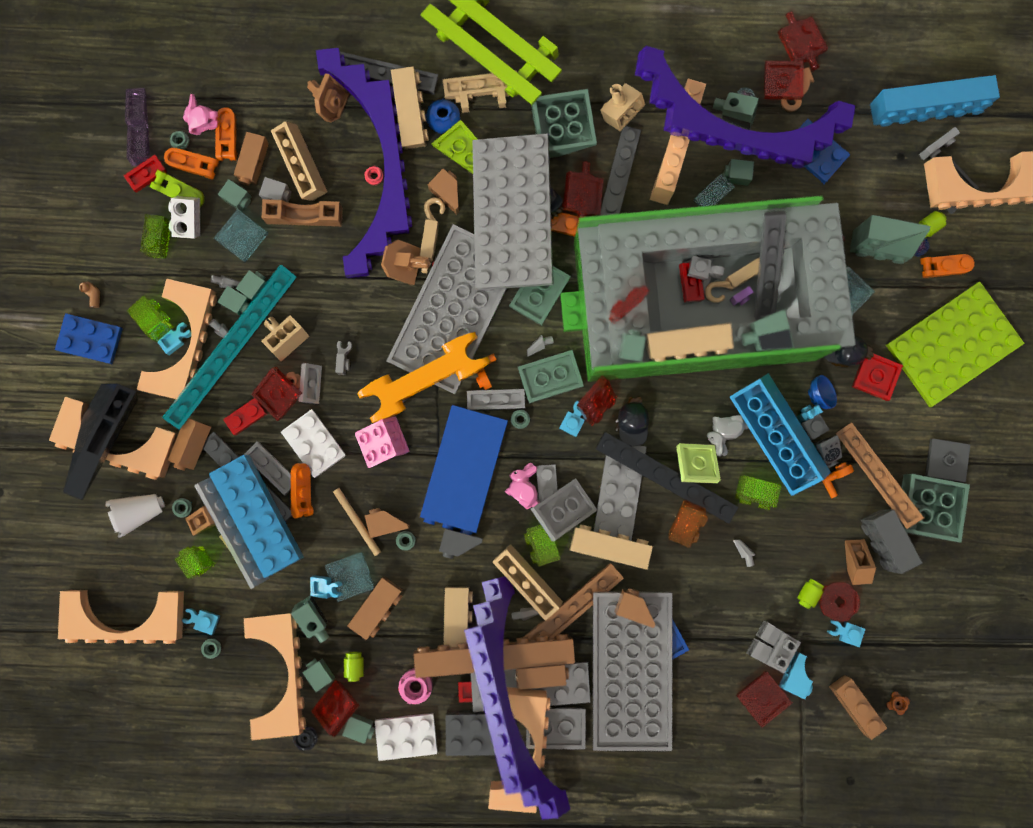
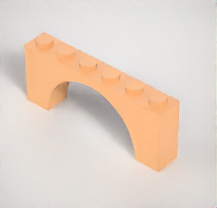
[650,79,706,205]
[924,151,1033,210]
[137,279,217,399]
[49,397,178,480]
[58,590,184,644]
[244,613,306,740]
[489,687,550,813]

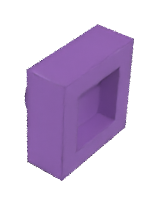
[730,286,754,306]

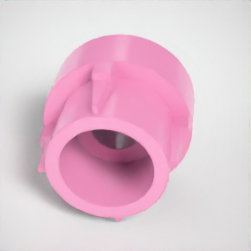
[399,668,433,704]

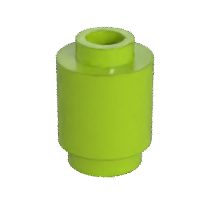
[919,211,947,238]
[797,579,824,609]
[344,652,364,682]

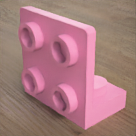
[355,416,410,468]

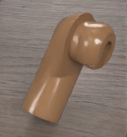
[79,282,100,308]

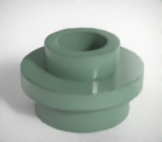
[170,131,189,150]
[511,410,530,429]
[172,498,192,518]
[396,531,415,550]
[201,639,221,659]

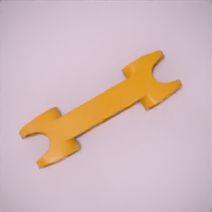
[357,332,491,423]

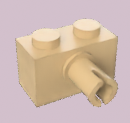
[600,83,645,131]
[262,315,309,362]

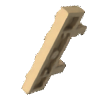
[443,70,517,113]

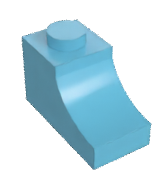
[779,651,813,699]

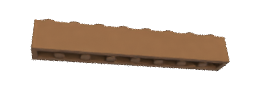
[414,634,575,678]

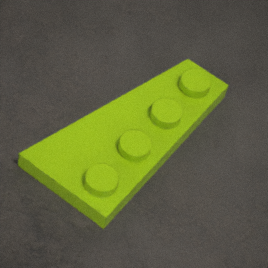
[432,120,478,174]

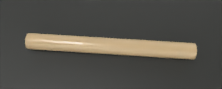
[333,488,381,556]

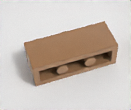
[347,577,403,640]
[829,675,887,740]

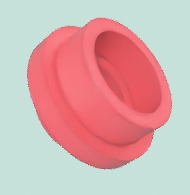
[365,166,384,185]

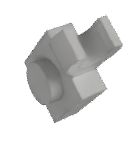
[687,256,725,281]
[335,341,352,375]

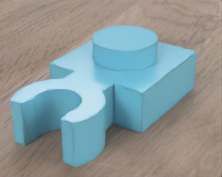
[156,322,192,355]
[559,401,588,437]
[796,405,823,423]
[311,575,342,599]
[182,608,220,635]
[827,620,865,647]

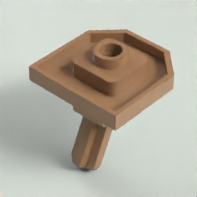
[307,73,350,123]
[381,240,431,285]

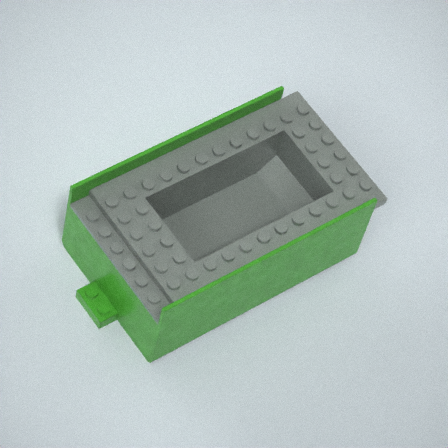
[560,196,855,382]

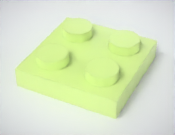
[676,443,721,483]

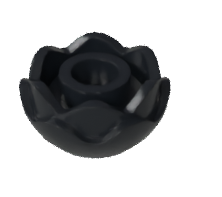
[293,725,318,751]

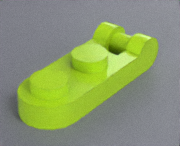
[149,169,205,206]

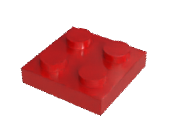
[852,353,903,401]

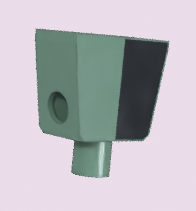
[713,92,759,130]
[741,310,794,352]
[291,595,329,643]

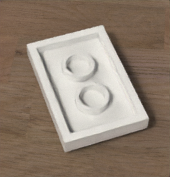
[281,409,346,478]
[375,713,438,761]

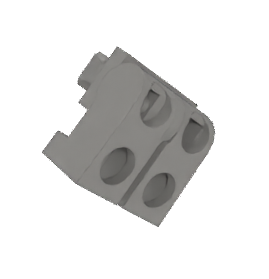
[746,621,801,673]

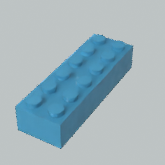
[870,75,1000,127]
[730,373,831,496]
[209,455,304,578]

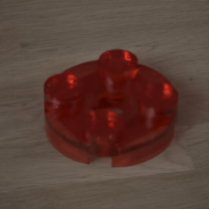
[819,582,860,622]

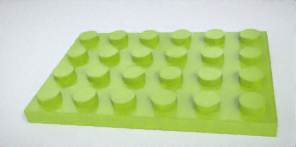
[886,282,1024,407]

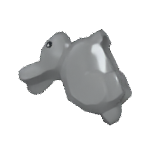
[707,415,748,456]

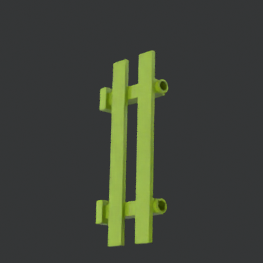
[421,0,562,105]

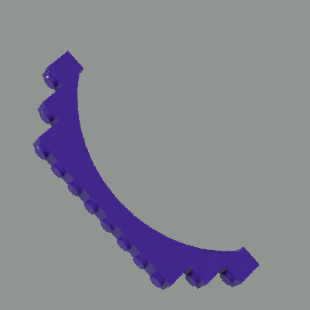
[635,46,855,168]
[316,48,412,278]
[464,576,571,820]

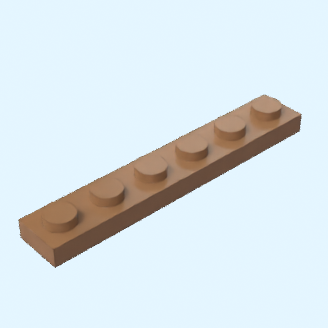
[836,422,924,529]
[524,563,624,640]

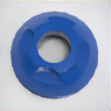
[426,99,460,134]
[808,375,837,410]

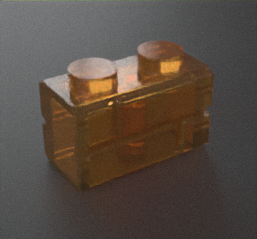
[668,500,708,548]

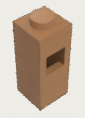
[234,132,269,186]
[168,418,211,471]
[516,665,569,690]

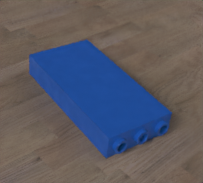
[420,405,508,535]

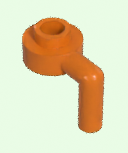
[476,353,497,390]
[822,462,854,498]

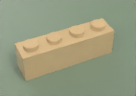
[391,67,429,149]
[271,121,327,201]
[645,323,733,362]
[569,524,653,569]
[493,544,563,621]
[444,586,473,647]

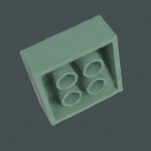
[531,89,597,158]
[850,215,930,264]
[899,474,970,543]

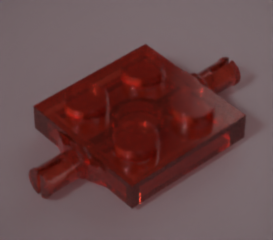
[778,11,828,71]
[563,162,603,225]

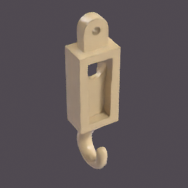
[420,197,445,274]
[705,257,760,303]

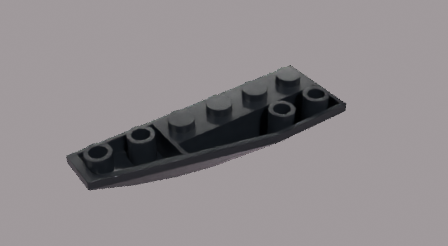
[63,384,138,501]

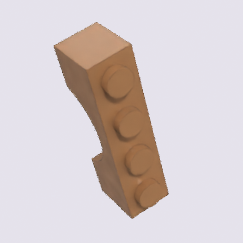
[262,199,343,227]

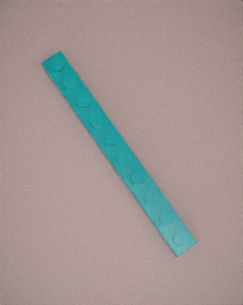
[162,265,296,430]

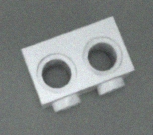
[169,196,200,238]

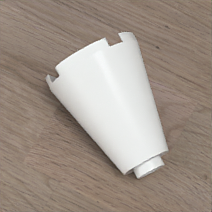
[106,494,165,537]

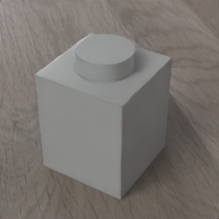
[259,177,291,202]

